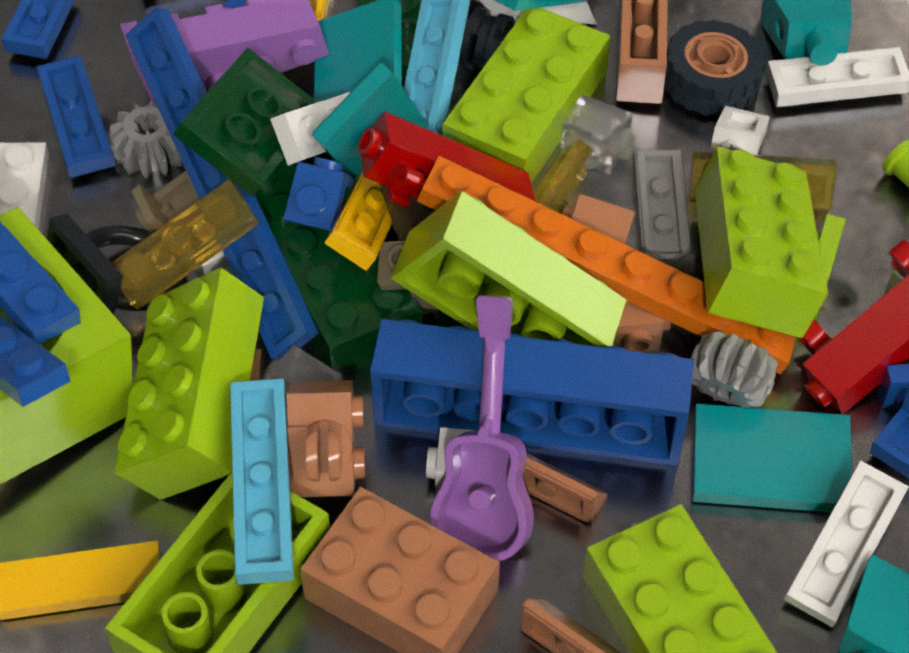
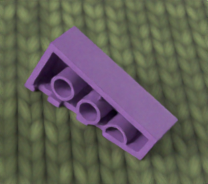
[120,0,329,103]

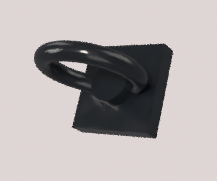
[46,213,186,315]

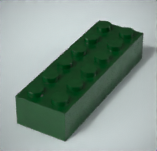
[255,152,423,381]

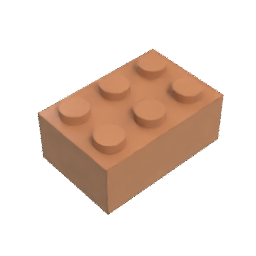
[300,486,500,653]

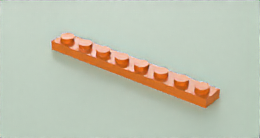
[417,156,797,375]

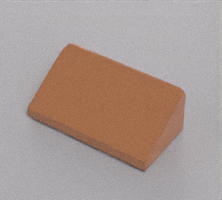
[523,453,607,524]
[521,599,622,653]

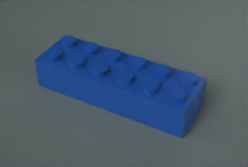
[370,319,694,466]

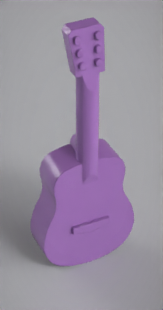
[430,295,534,561]

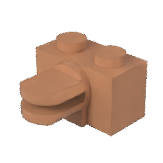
[286,380,366,497]

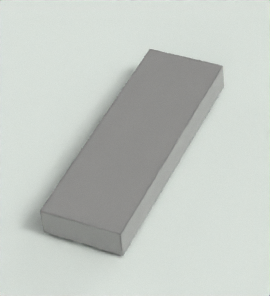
[633,150,692,272]

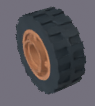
[664,19,766,116]

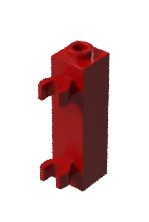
[358,111,536,207]
[799,239,909,415]

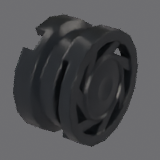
[459,7,515,70]

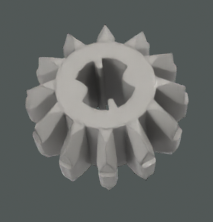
[109,99,182,180]
[690,331,778,408]

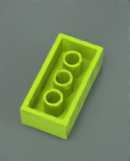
[442,8,611,184]
[695,146,828,338]
[390,191,627,348]
[114,268,264,500]
[105,471,330,653]
[583,504,777,653]

